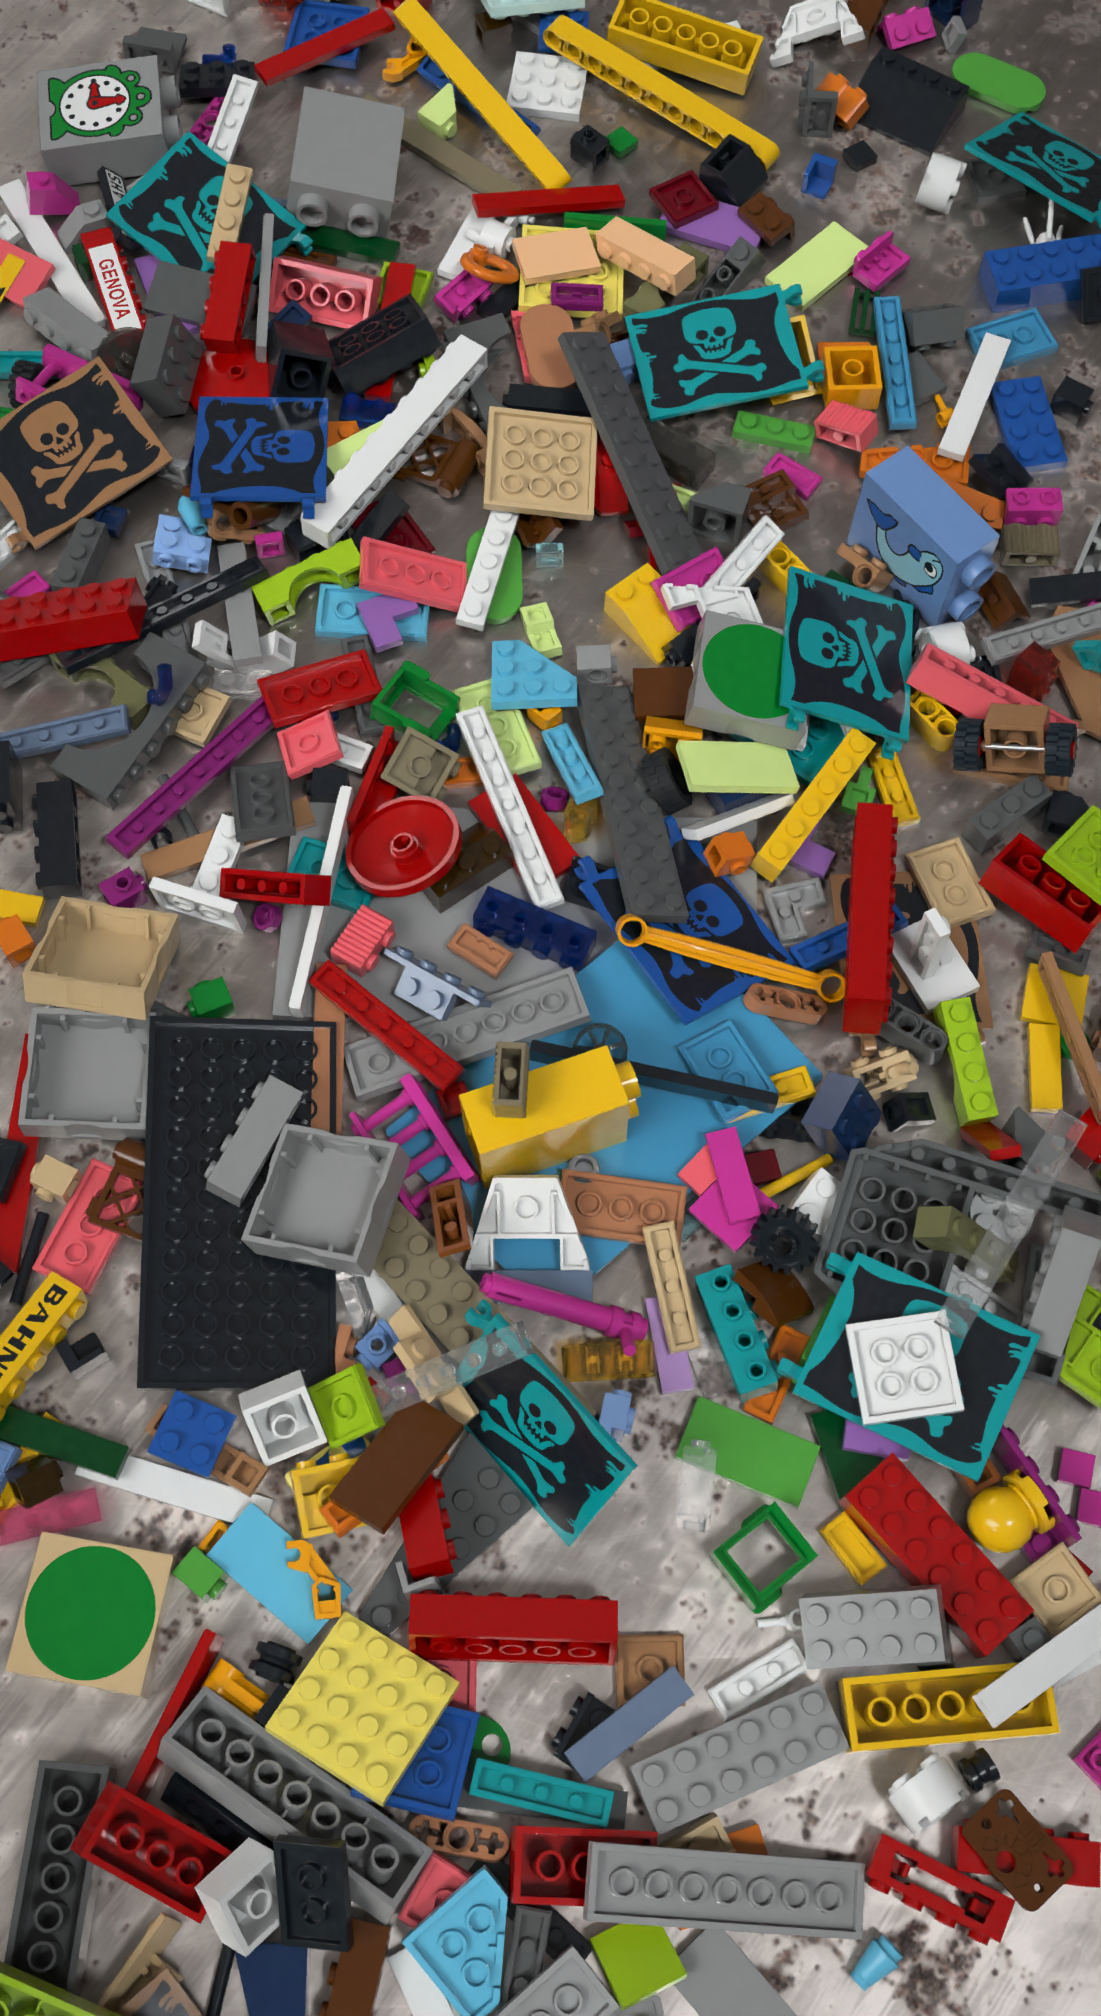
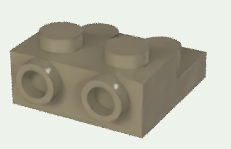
[380,726,462,801]

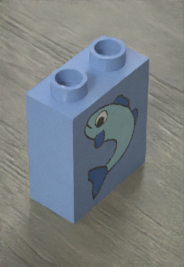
[847,446,1000,626]

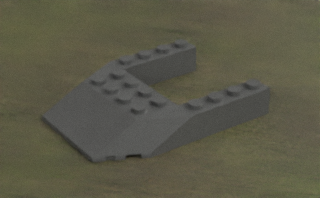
[813,1139,1101,1386]

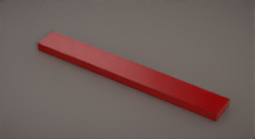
[0,1034,41,1275]

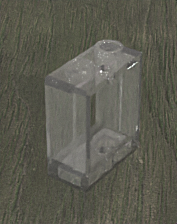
[675,1439,717,1533]

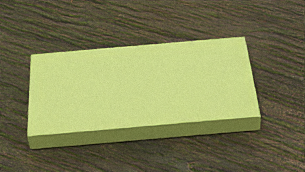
[764,221,869,312]
[452,679,542,775]
[675,740,800,794]

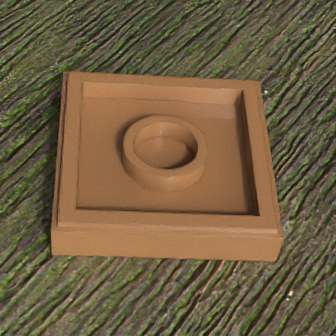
[616,1634,686,1707]

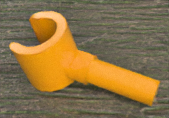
[934,394,954,428]

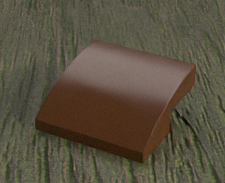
[744,469,809,531]
[733,1261,815,1328]

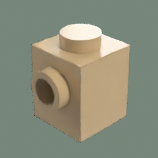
[30,1154,82,1205]

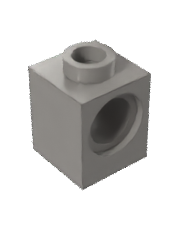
[577,644,618,685]

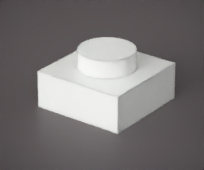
[0,213,24,245]

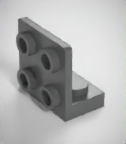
[122,27,187,74]
[798,61,838,138]

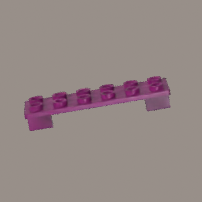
[992,1424,1082,1564]

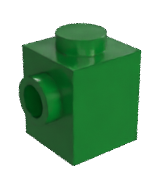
[187,976,237,1018]

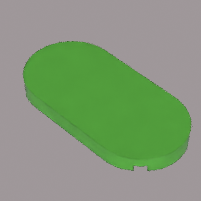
[951,52,1046,114]
[467,527,523,625]

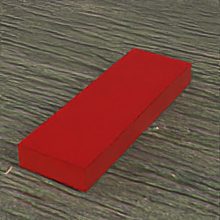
[960,1121,1022,1161]

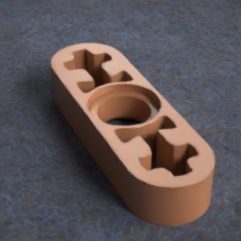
[743,983,827,1025]
[408,1814,510,1863]

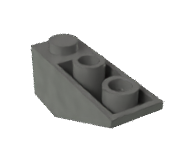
[691,236,766,302]

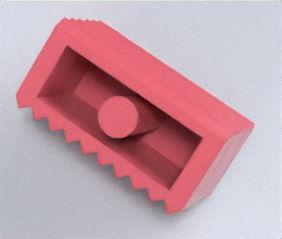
[814,400,879,453]
[330,904,396,978]

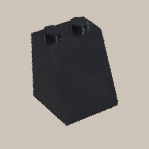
[267,319,334,398]
[0,740,23,834]

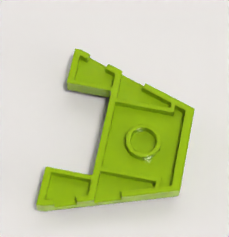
[1058,1284,1101,1409]

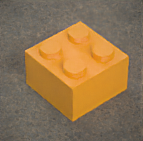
[821,345,882,410]

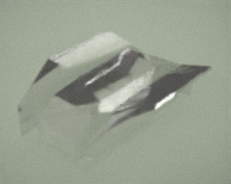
[335,1272,377,1342]

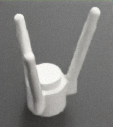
[1023,199,1064,244]

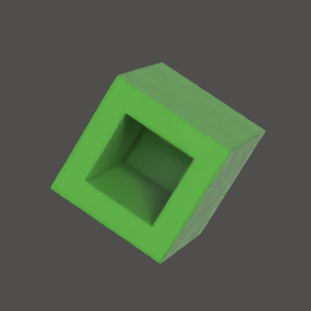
[172,1546,229,1603]

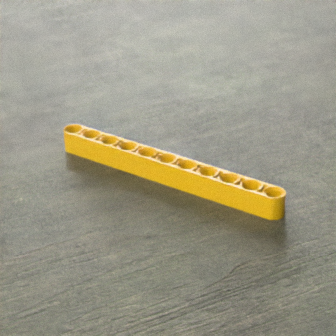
[393,0,572,189]
[543,15,780,172]
[758,540,958,752]

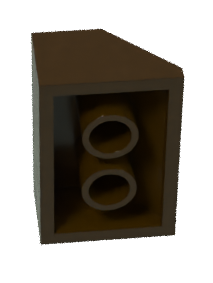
[422,822,512,914]

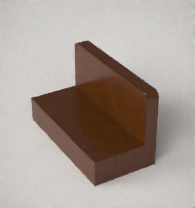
[978,571,1031,631]

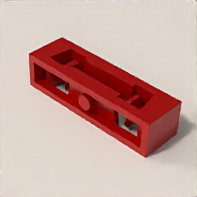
[864,1834,1016,1946]

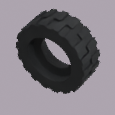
[642,747,693,815]

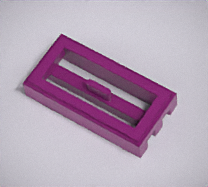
[550,282,604,312]

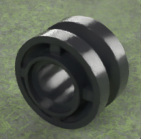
[248,1641,303,1685]

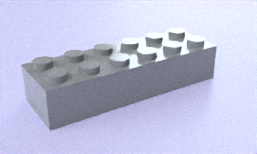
[628,1681,850,1835]

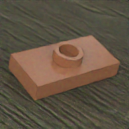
[447,922,514,980]

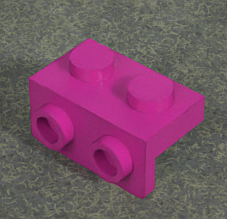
[877,6,937,51]
[852,230,911,293]
[433,269,494,323]
[1002,488,1063,528]

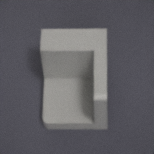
[395,1560,443,1603]

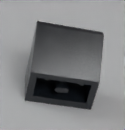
[699,134,768,207]

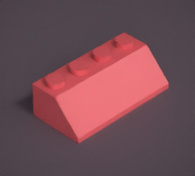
[269,255,382,329]

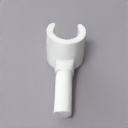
[757,1608,802,1632]

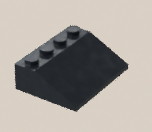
[857,47,970,157]
[328,293,441,399]

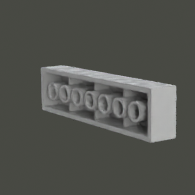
[157,1686,434,1926]

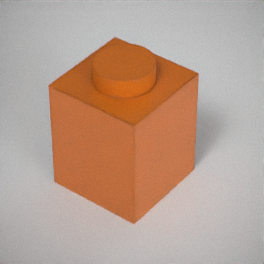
[0,914,36,968]

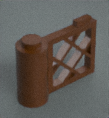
[392,434,481,498]
[182,484,281,530]
[85,1137,145,1243]

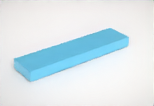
[541,723,604,805]

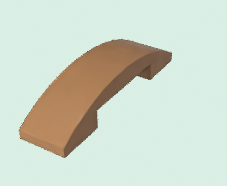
[436,407,487,476]
[145,1403,269,1498]

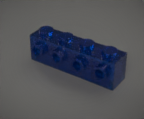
[473,886,597,972]

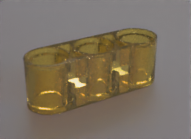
[564,766,602,843]
[561,1340,657,1382]

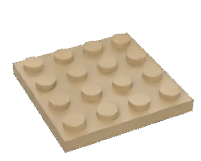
[483,406,597,521]

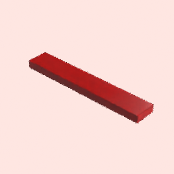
[254,8,395,87]
[472,184,625,218]
[364,262,416,402]
[308,959,466,1094]
[125,1629,225,1801]

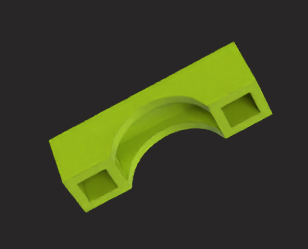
[251,538,360,626]
[932,997,999,1127]

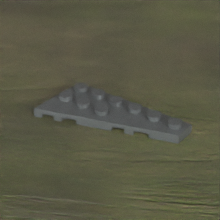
[359,1431,534,1637]

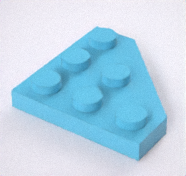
[491,640,578,710]
[402,1864,508,2016]

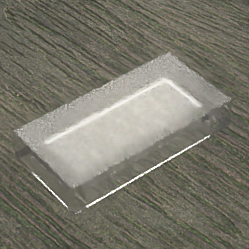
[687,1328,735,1400]

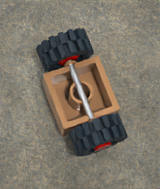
[953,703,1077,777]

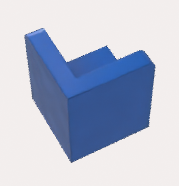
[801,152,838,200]

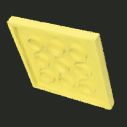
[518,224,624,321]
[265,1611,460,1807]

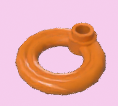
[460,244,520,284]

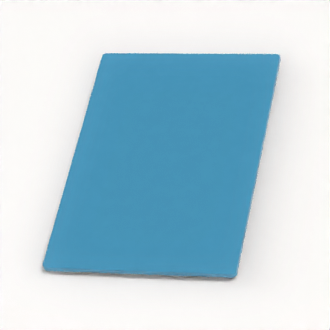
[386,940,823,1315]

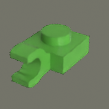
[839,766,876,815]

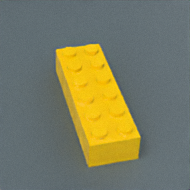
[607,0,764,96]
[837,1662,1060,1754]

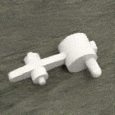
[465,214,536,259]

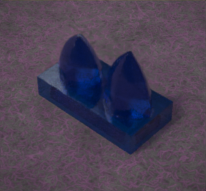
[339,391,396,428]

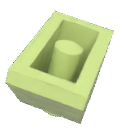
[417,83,457,141]

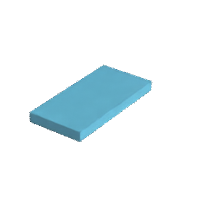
[315,584,430,642]
[206,1502,353,1645]

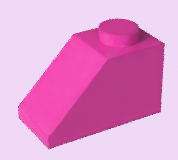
[26,171,80,215]

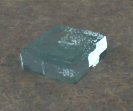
[535,543,564,568]

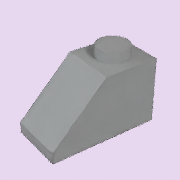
[57,199,112,254]

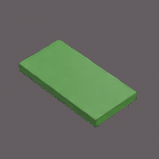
[675,1396,821,1509]

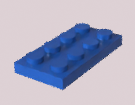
[989,376,1068,473]

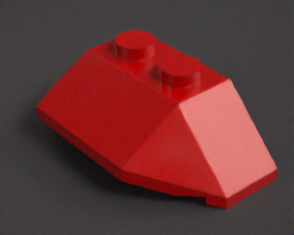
[594,430,629,517]

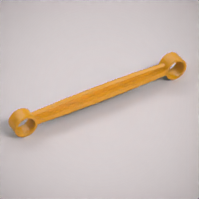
[615,913,845,1002]

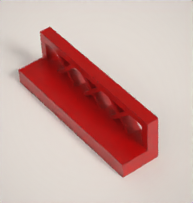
[346,725,400,837]

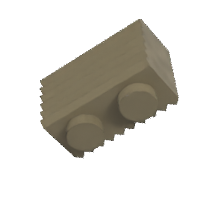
[999,523,1061,567]
[491,1041,530,1118]

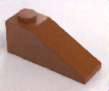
[429,1178,474,1258]

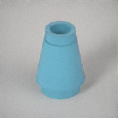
[178,495,208,536]
[850,1934,903,1991]

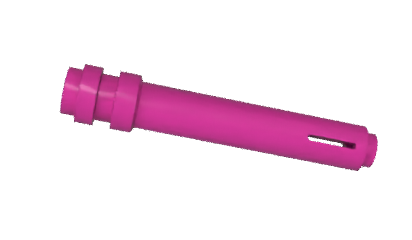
[479,1271,648,1356]

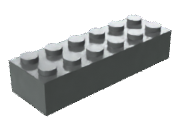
[4,1760,117,1997]

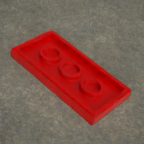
[257,649,382,729]
[468,773,580,880]

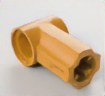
[200,1658,270,1722]

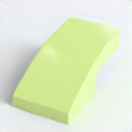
[520,602,562,658]

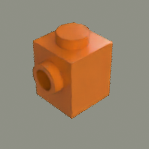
[703,831,756,877]

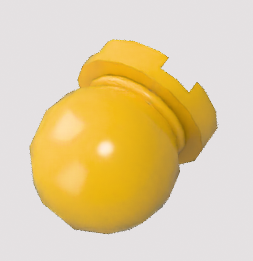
[967,1469,1055,1554]

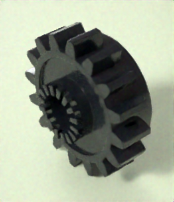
[750,1204,822,1275]

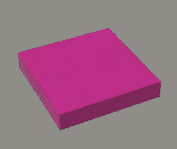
[689,1180,778,1254]

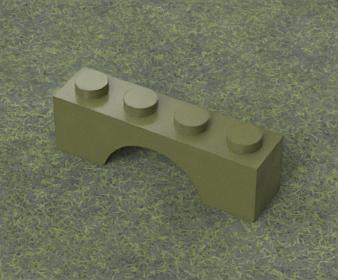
[623,242,709,325]
[49,653,154,731]
[913,1206,1019,1283]

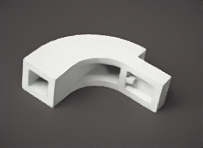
[192,620,297,676]

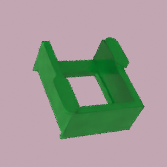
[370,661,461,742]
[710,1501,818,1614]

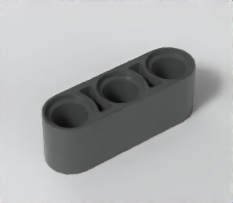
[880,997,948,1065]

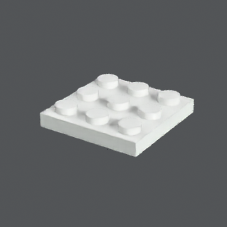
[506,51,588,122]
[845,1310,964,1426]

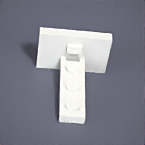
[149,814,247,933]
[891,908,980,1015]

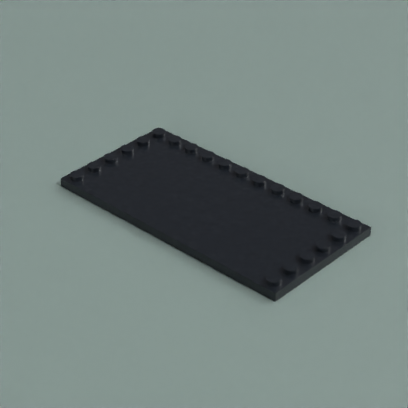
[137,1016,336,1391]

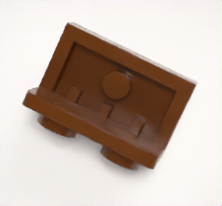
[737,191,795,247]
[516,513,564,550]

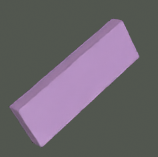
[645,1297,694,1395]

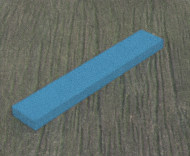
[873,296,917,430]

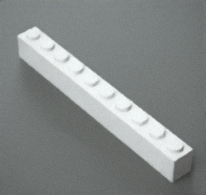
[300,334,488,549]

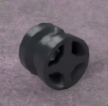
[957,1747,1000,1793]

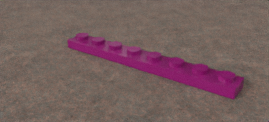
[106,696,274,859]

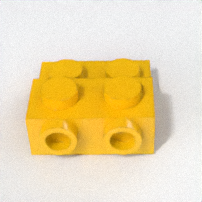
[289,1453,366,1539]

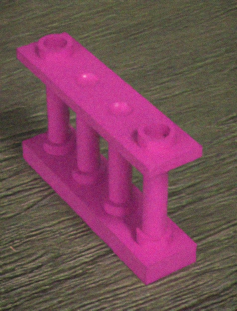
[15,343,144,412]
[349,1073,482,1221]

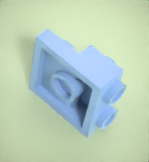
[152,514,212,574]
[599,1389,636,1443]

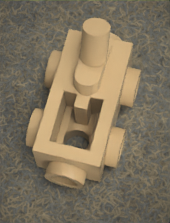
[844,1045,919,1100]

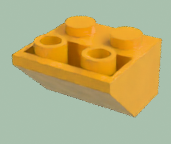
[642,716,703,766]

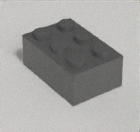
[130,314,203,418]

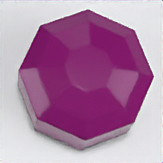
[540,786,569,812]
[253,902,283,933]

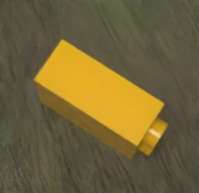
[459,1045,641,1189]

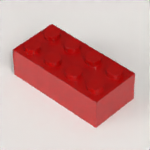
[978,832,1101,954]
[70,1781,232,1924]
[508,1825,658,1906]

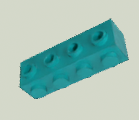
[694,1264,781,1403]

